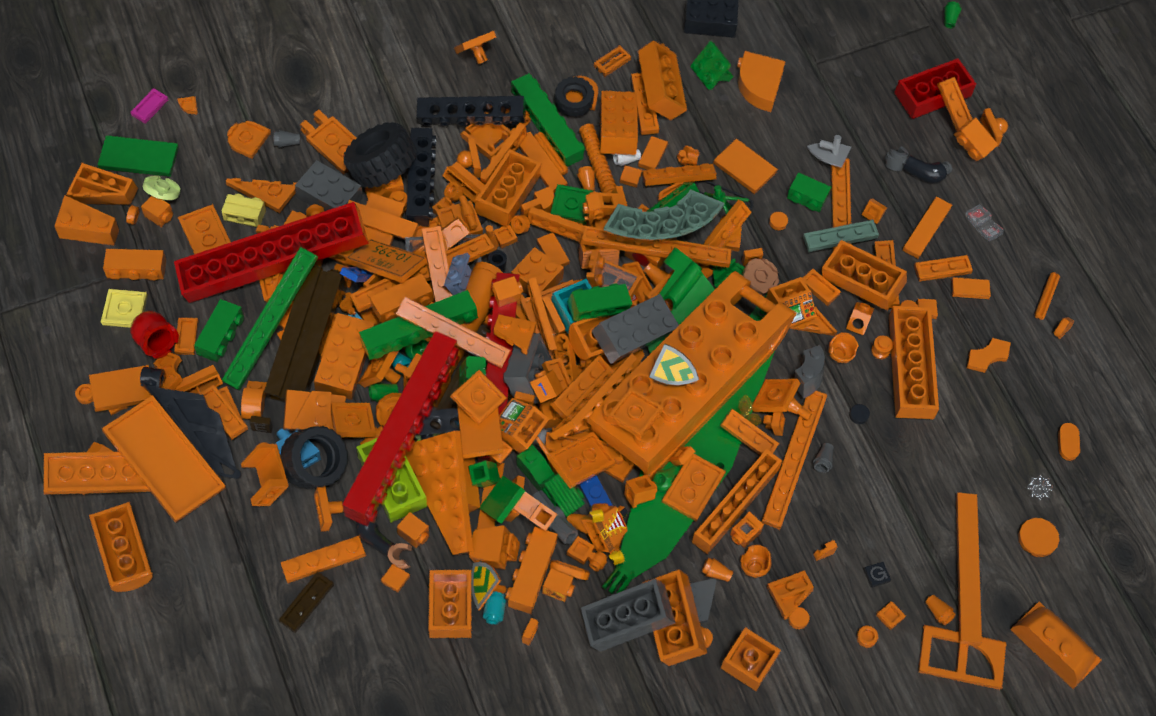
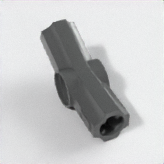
[532,490,578,544]

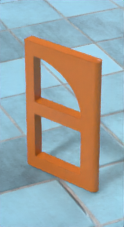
[918,625,1006,690]

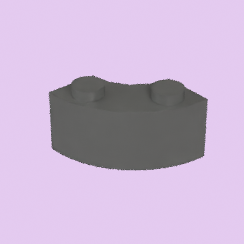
[795,345,825,398]

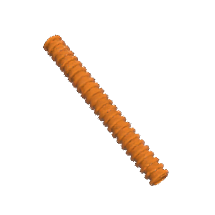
[579,124,616,205]

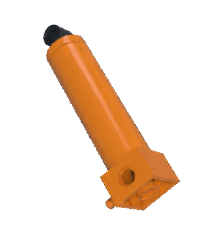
[395,250,507,408]

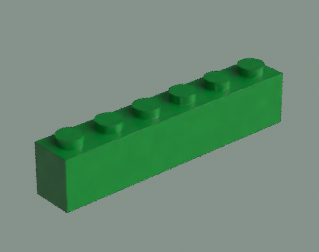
[511,73,585,167]
[359,290,478,360]

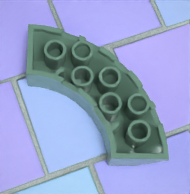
[603,189,724,240]

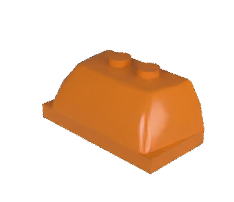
[1011,602,1101,689]

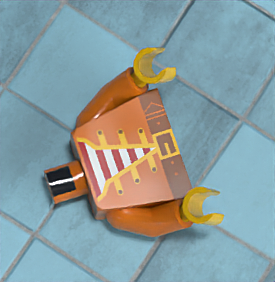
[581,503,628,565]

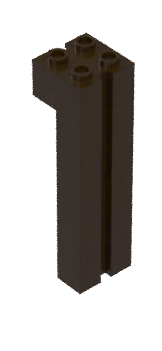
[264,265,347,402]

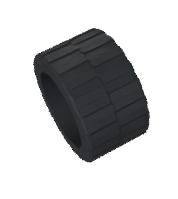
[280,426,348,489]

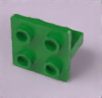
[690,41,733,90]

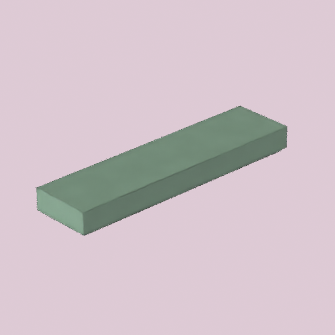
[803,220,879,252]

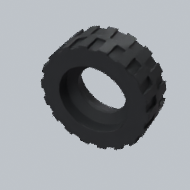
[555,77,594,117]

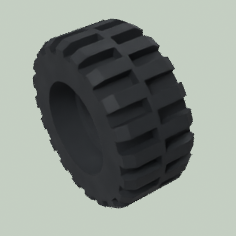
[343,122,416,188]

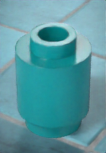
[483,592,506,624]

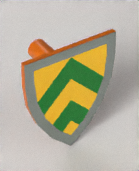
[471,562,506,610]

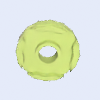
[143,176,180,200]

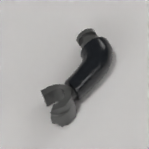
[885,146,952,183]

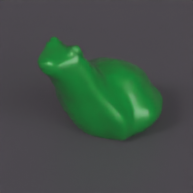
[653,466,679,491]

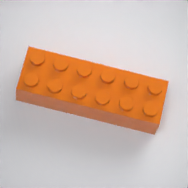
[889,306,939,419]

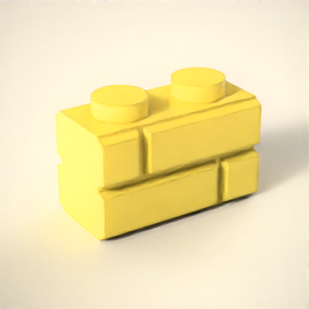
[222,194,266,227]

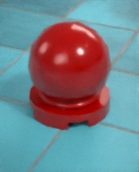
[130,311,179,359]

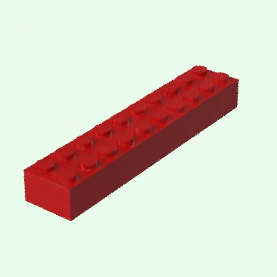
[174,202,369,303]
[342,331,460,527]

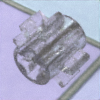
[1027,474,1053,500]

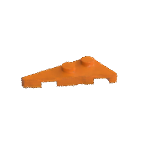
[226,178,296,213]

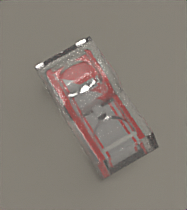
[965,204,1004,242]

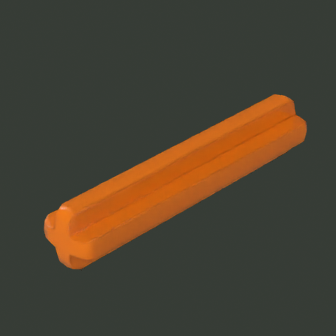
[535,132,568,176]
[1035,272,1060,320]

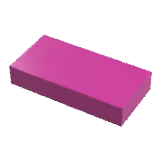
[131,88,168,124]

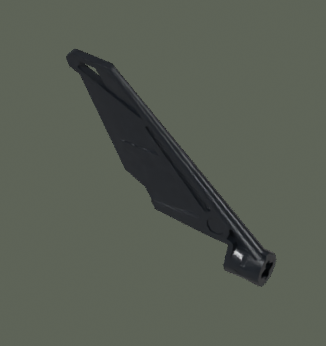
[140,367,242,479]

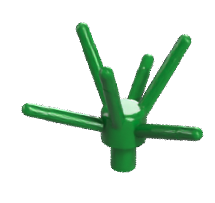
[704,185,749,222]

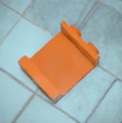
[241,442,289,506]

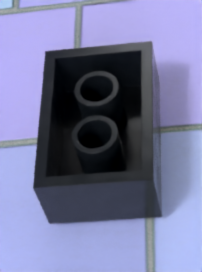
[684,0,739,38]

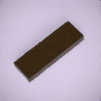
[278,571,334,633]

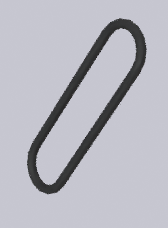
[695,180,753,210]

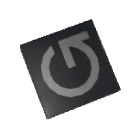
[864,562,891,588]

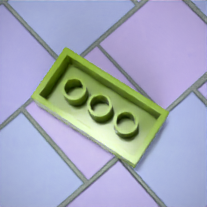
[356,438,427,523]

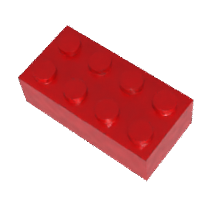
[895,58,976,119]

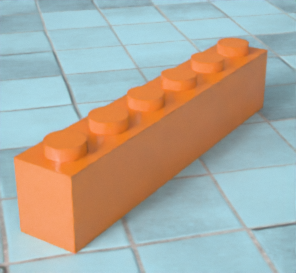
[692,449,782,554]

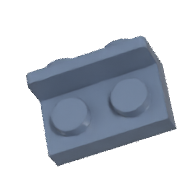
[444,253,472,295]

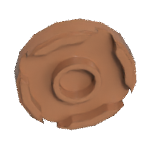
[743,258,779,295]

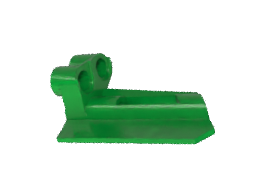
[648,247,715,354]

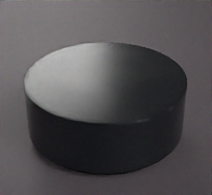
[849,404,870,424]

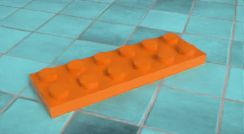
[549,353,637,440]
[44,452,150,494]

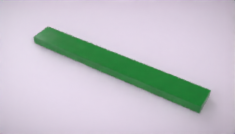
[222,247,318,391]

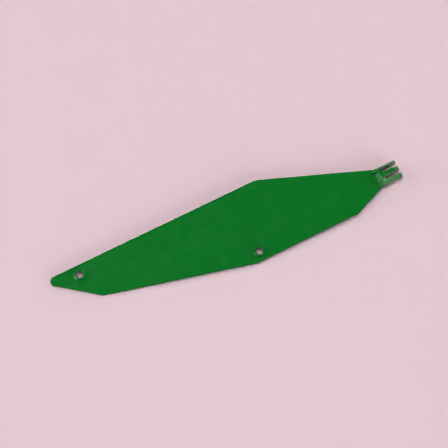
[602,293,775,594]

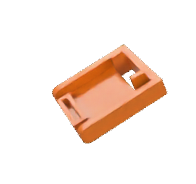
[460,112,511,160]

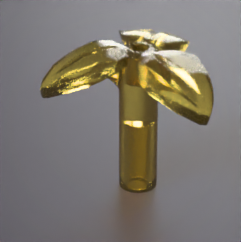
[738,395,762,426]

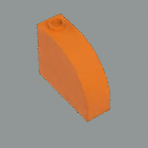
[737,51,785,112]

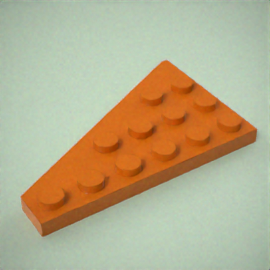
[405,431,473,555]

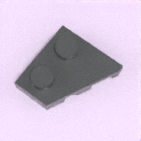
[690,578,716,624]

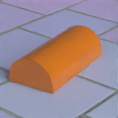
[569,300,638,360]
[89,502,152,592]

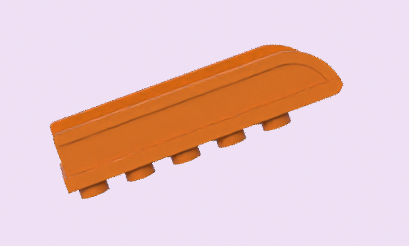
[587,271,796,480]

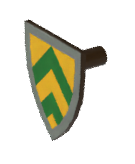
[649,344,699,385]

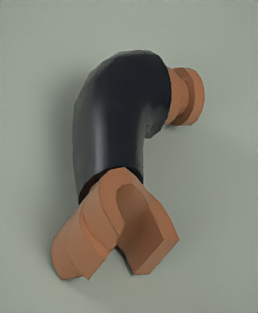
[356,519,412,569]

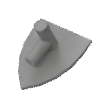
[807,135,851,168]

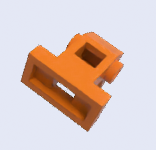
[582,186,628,225]

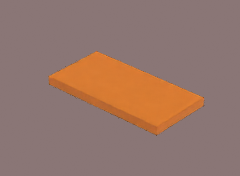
[102,395,226,523]

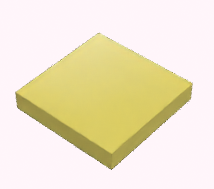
[101,289,148,328]

